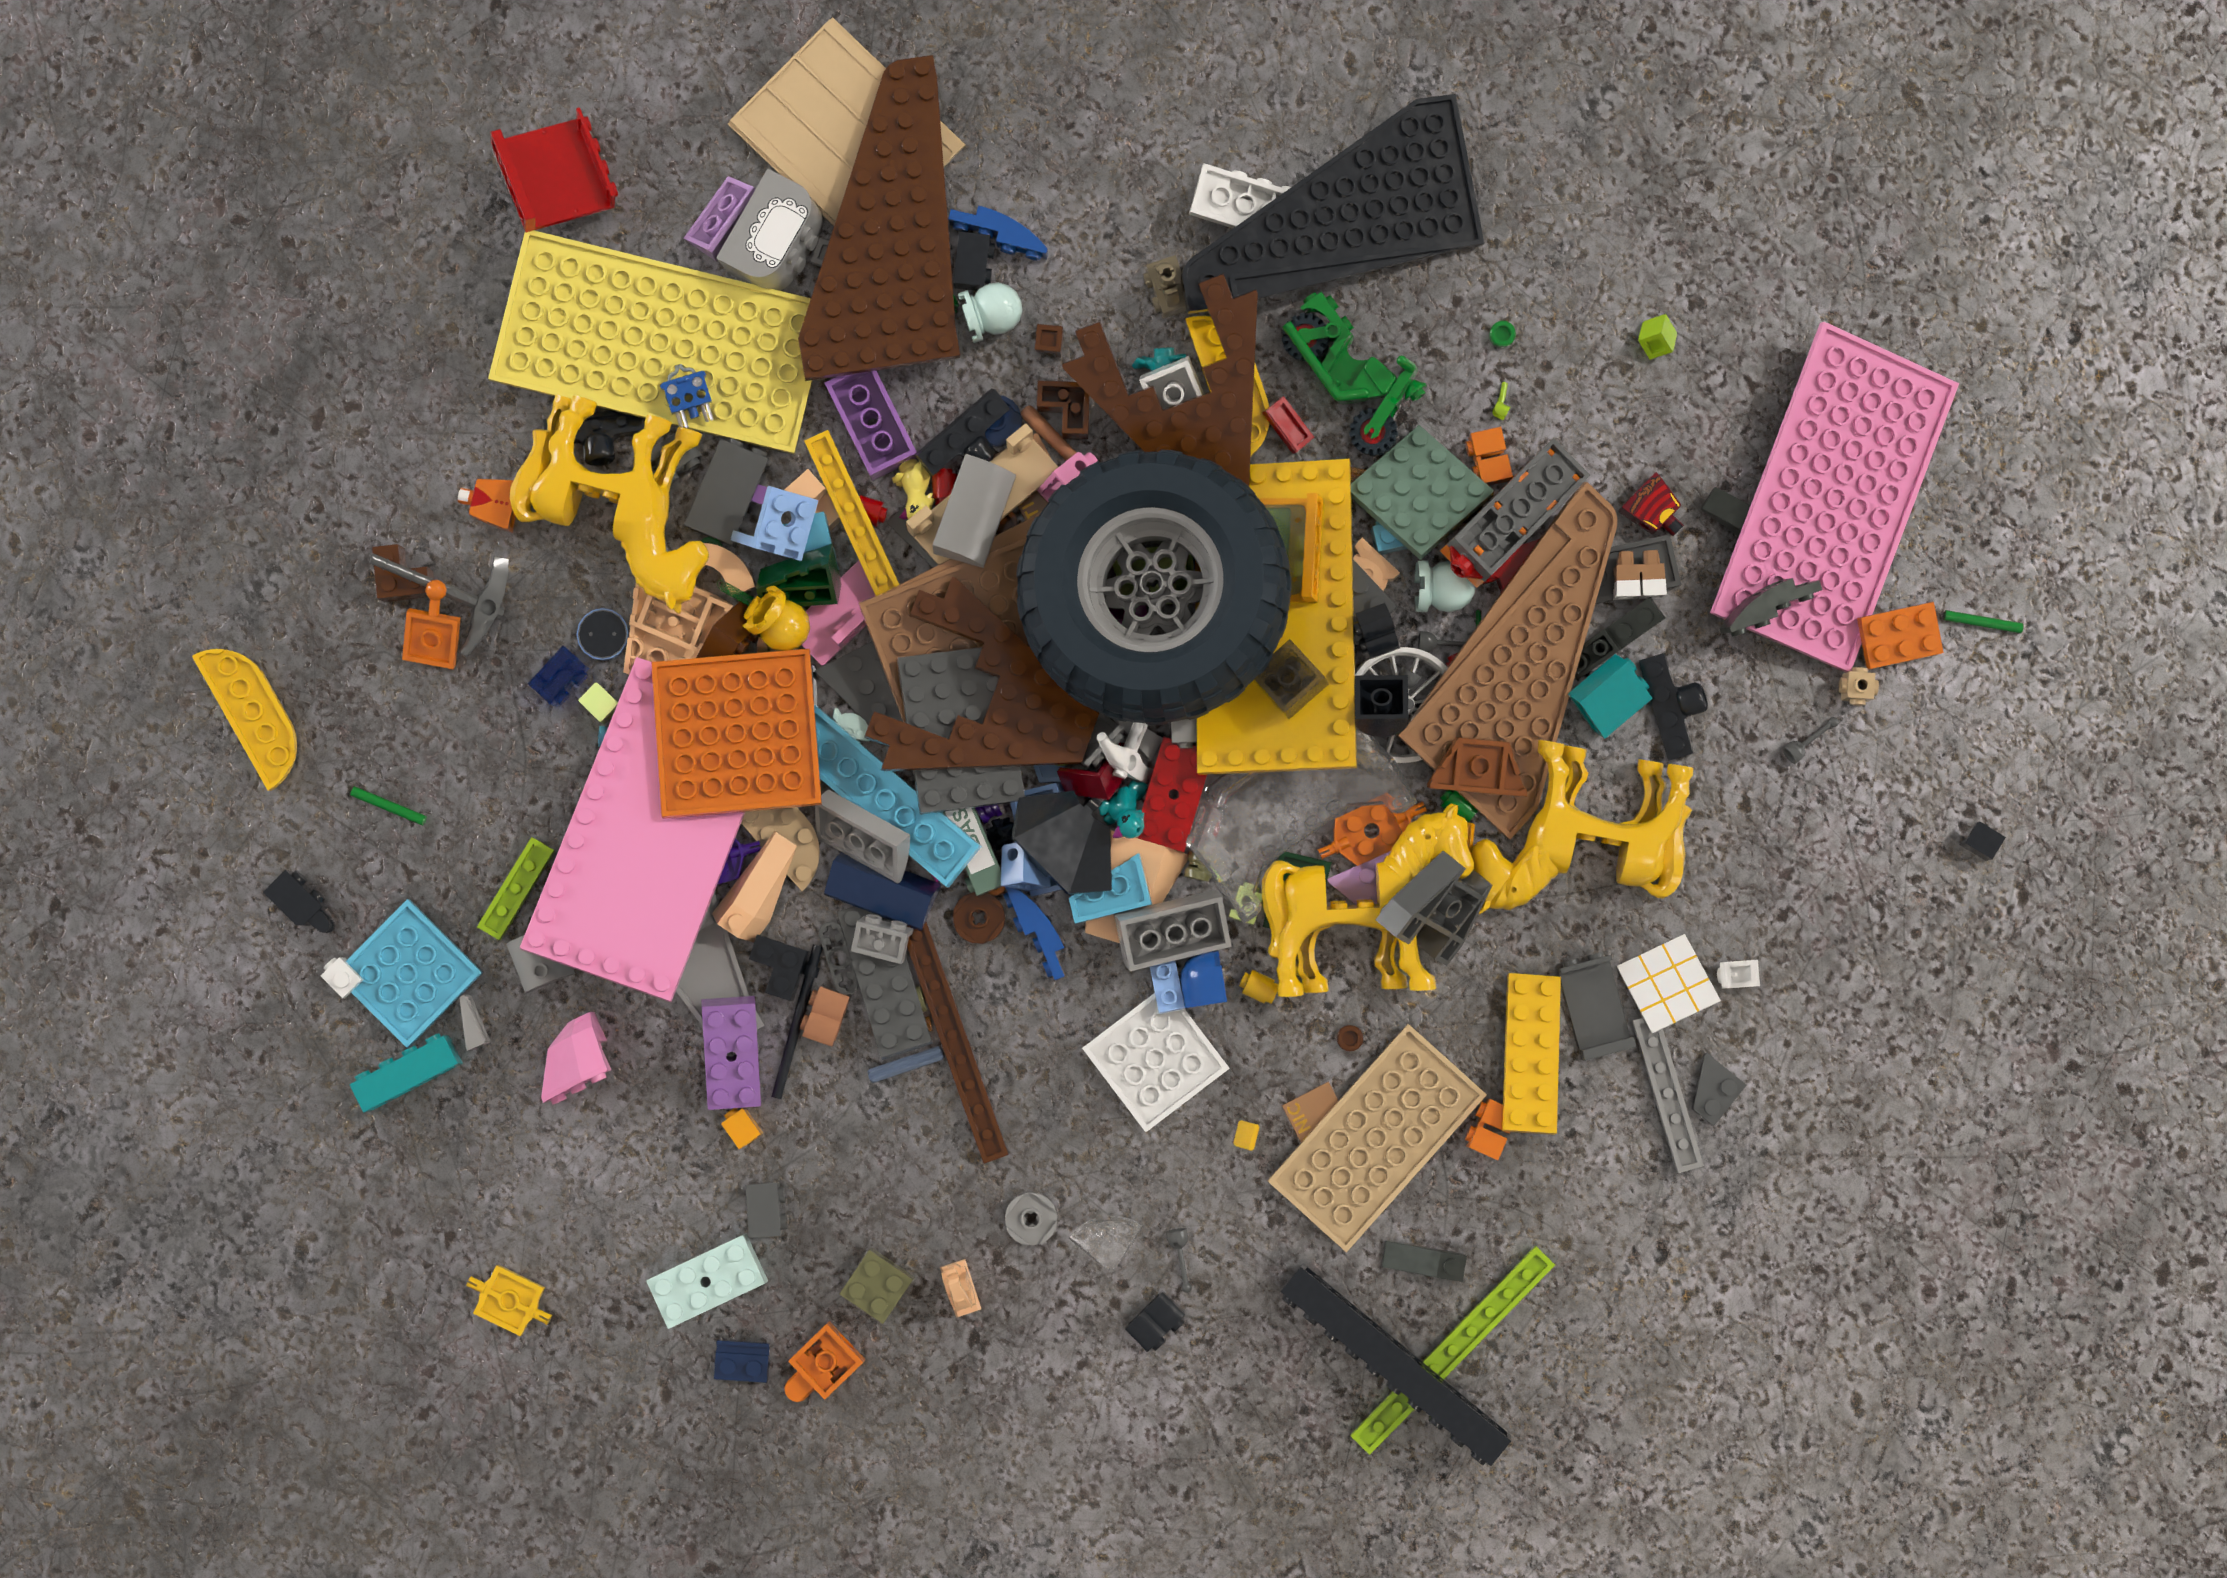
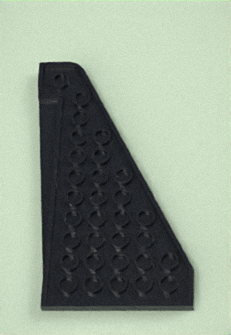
[1181,94,1485,314]

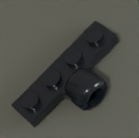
[914,388,1010,475]
[543,410,646,466]
[1639,653,1708,761]

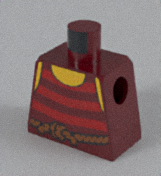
[1618,472,1684,536]

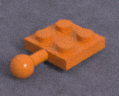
[402,580,461,669]

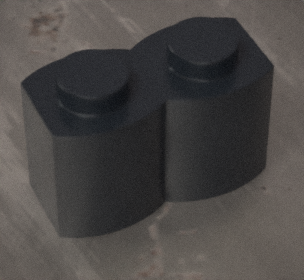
[1353,603,1400,659]
[1125,1290,1185,1352]

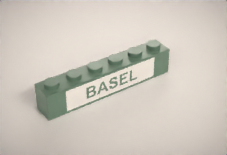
[942,808,1002,896]

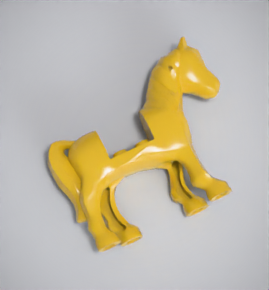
[510,395,709,614]
[1471,740,1694,914]
[1262,803,1474,997]

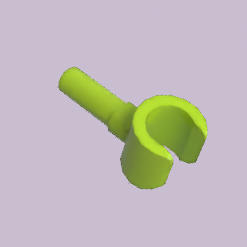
[1492,382,1510,420]

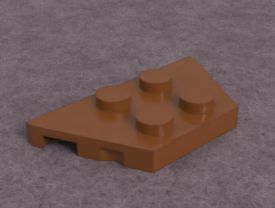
[1427,737,1528,797]

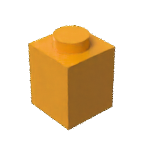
[721,1107,763,1149]

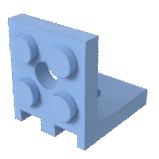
[730,486,818,561]

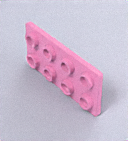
[802,560,876,666]

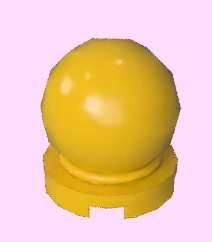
[743,586,810,651]

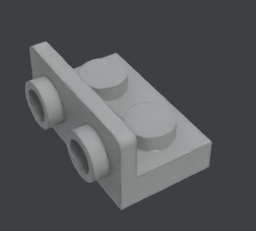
[851,914,913,964]

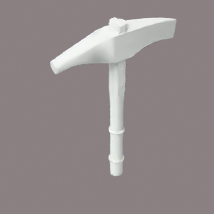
[1097,722,1154,783]

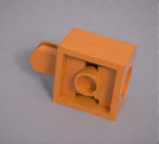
[784,1321,866,1402]

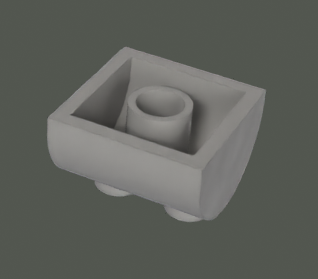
[506,935,575,993]

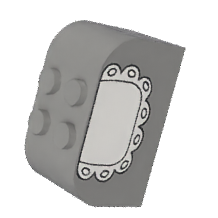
[716,168,823,291]

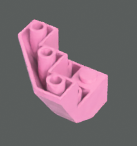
[541,1012,611,1105]

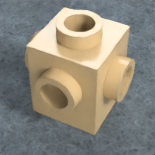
[1839,667,1879,706]

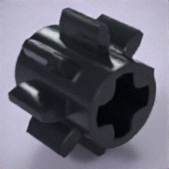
[986,817,1014,850]

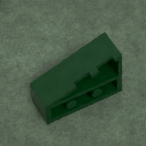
[756,544,842,606]

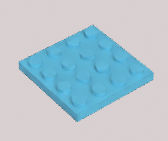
[346,899,483,1048]

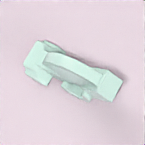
[832,708,870,742]

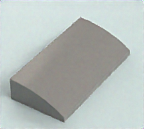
[933,454,1016,568]
[815,789,910,884]

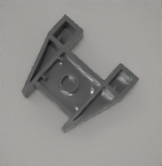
[1376,851,1493,966]

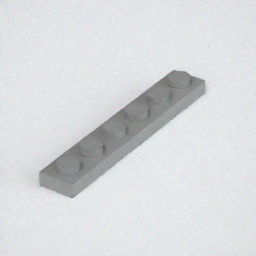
[1631,1017,1704,1173]

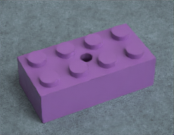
[825,371,917,481]
[701,996,761,1110]

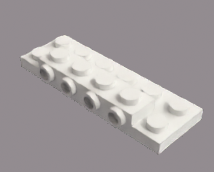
[1189,163,1291,228]

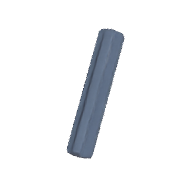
[868,1046,944,1083]

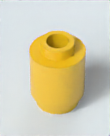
[1239,969,1278,1004]

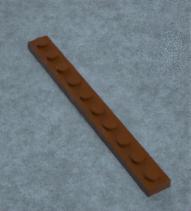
[907,921,1009,1164]

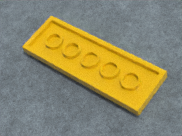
[1502,973,1561,1135]

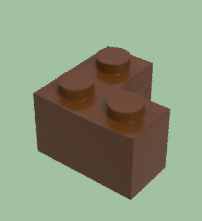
[1037,380,1090,439]
[372,544,434,603]
[696,602,760,658]

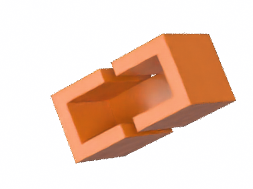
[1465,427,1513,486]
[1465,1098,1510,1160]

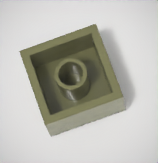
[839,1248,915,1324]

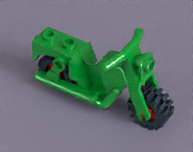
[1282,292,1427,456]

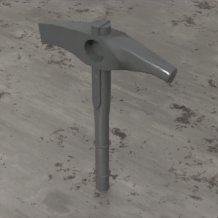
[369,554,509,658]

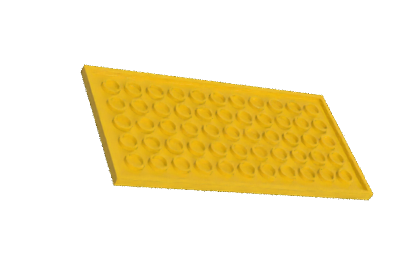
[1195,459,1357,775]

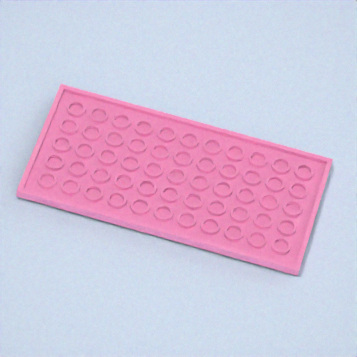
[1710,322,1959,672]
[520,657,745,1002]

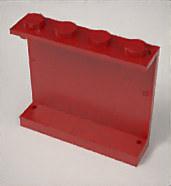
[490,107,618,233]

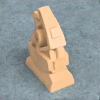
[1353,538,1400,591]
[940,1259,981,1318]

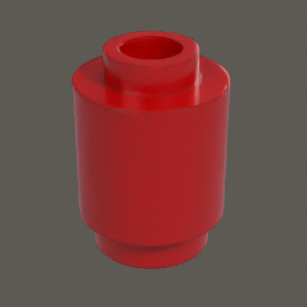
[932,469,958,506]
[859,495,888,527]

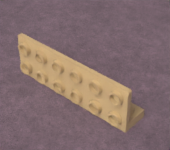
[906,423,1058,565]

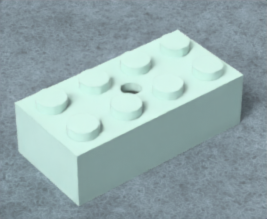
[646,1233,768,1329]

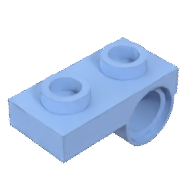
[1150,961,1185,1014]

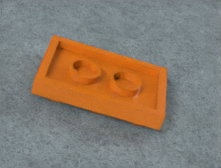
[1857,602,1944,669]

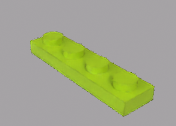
[477,837,555,941]

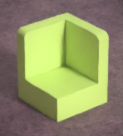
[578,683,618,724]

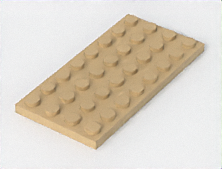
[1267,1024,1487,1253]

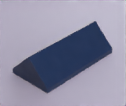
[824,852,941,931]

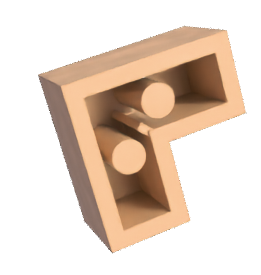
[784,469,841,531]

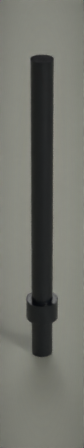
[771,944,823,1099]

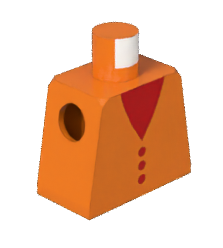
[458,479,516,533]

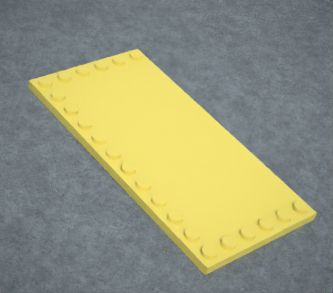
[488,231,813,455]

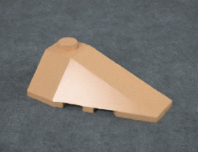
[712,831,797,942]

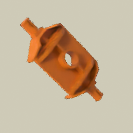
[1317,794,1427,866]

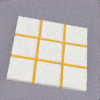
[1617,934,1721,1034]

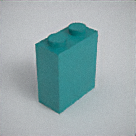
[1568,654,1653,739]

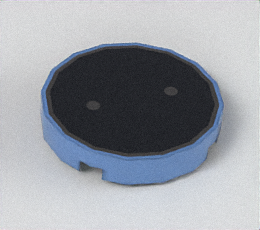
[577,608,629,661]

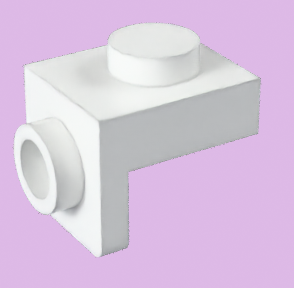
[321,957,364,998]
[1717,960,1760,989]

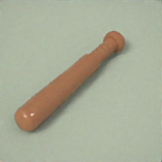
[1021,405,1077,461]

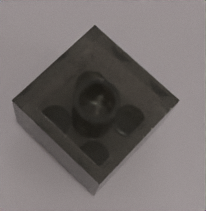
[1253,639,1329,719]

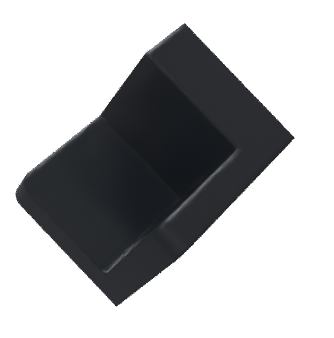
[1959,822,2006,861]

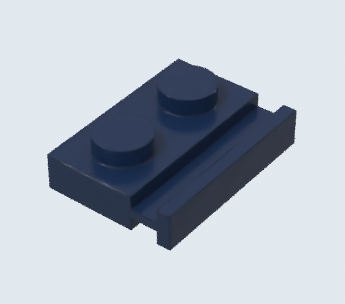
[714,1340,770,1383]

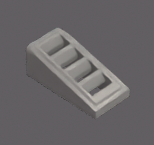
[460,995,490,1051]

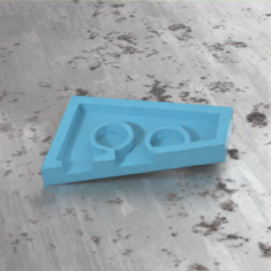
[1069,853,1152,924]

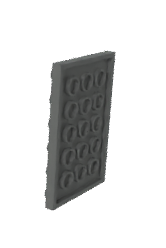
[897,647,1025,815]

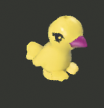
[892,458,934,520]

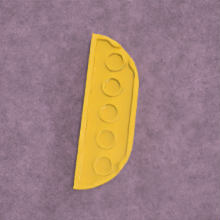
[1185,316,1269,457]
[192,649,297,791]

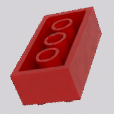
[1136,737,1207,853]

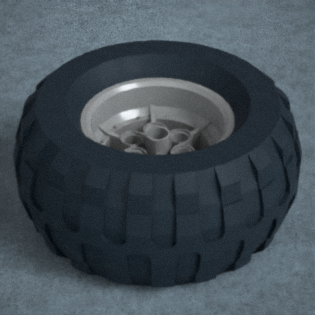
[1016,450,1291,725]

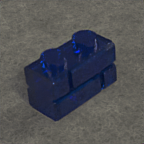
[528,645,589,706]

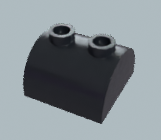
[1355,675,1409,737]

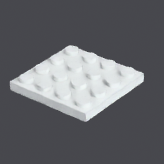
[1082,993,1230,1132]

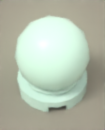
[958,282,1022,343]
[1414,560,1476,612]

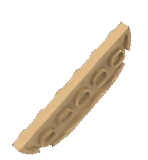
[741,807,820,891]

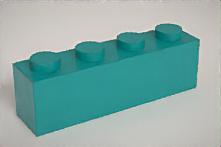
[349,1033,463,1113]

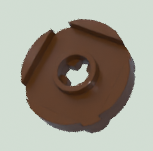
[953,892,1005,944]

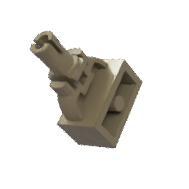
[1143,255,1186,319]

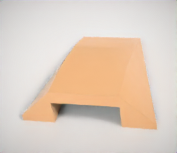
[623,583,734,675]
[1085,830,1188,943]

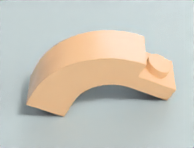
[704,543,756,595]

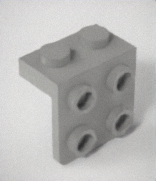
[1081,712,1124,770]

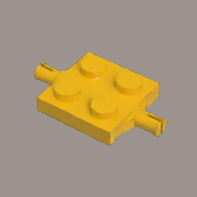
[466,1265,552,1336]

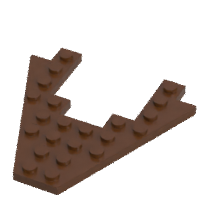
[1062,273,1258,486]
[864,577,1099,771]

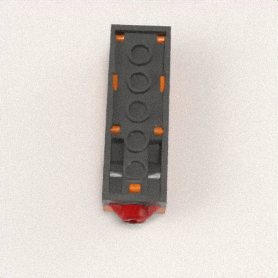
[1440,438,1590,588]

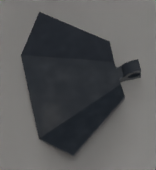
[1012,791,1112,894]

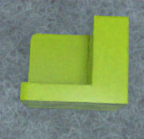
[1638,314,1677,360]

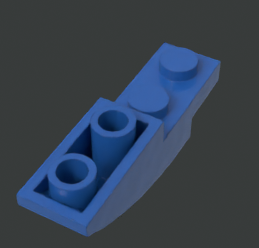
[948,205,1048,261]
[1003,887,1065,981]

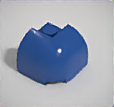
[1180,950,1227,1008]

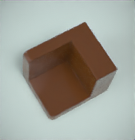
[1035,324,1064,358]

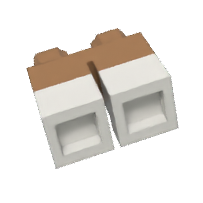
[1613,550,1667,600]

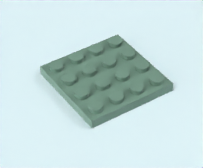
[1351,425,1494,560]

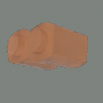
[800,986,851,1047]

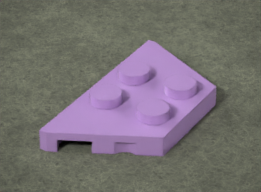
[1327,851,1391,905]

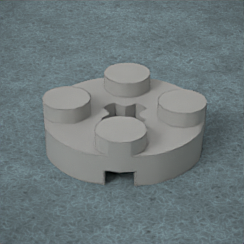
[1005,1192,1058,1245]

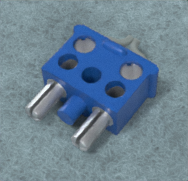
[660,364,714,428]

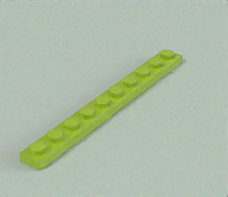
[1350,1246,1555,1455]

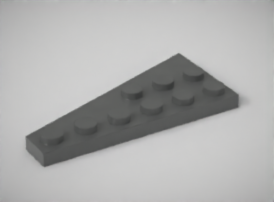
[815,641,903,724]

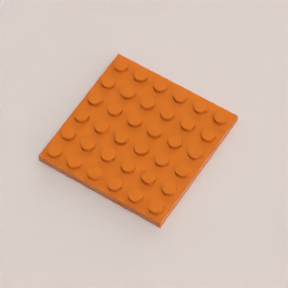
[651,649,822,819]

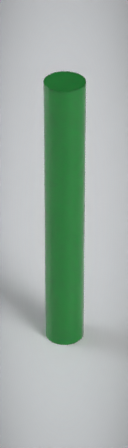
[1943,610,2024,633]
[350,786,427,826]

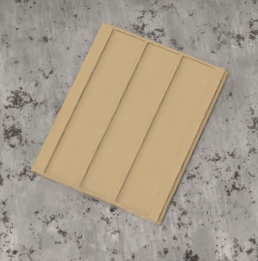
[728,17,966,226]

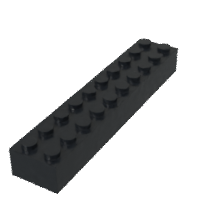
[1281,1263,1511,1466]

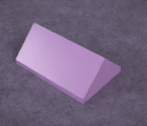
[684,176,755,261]

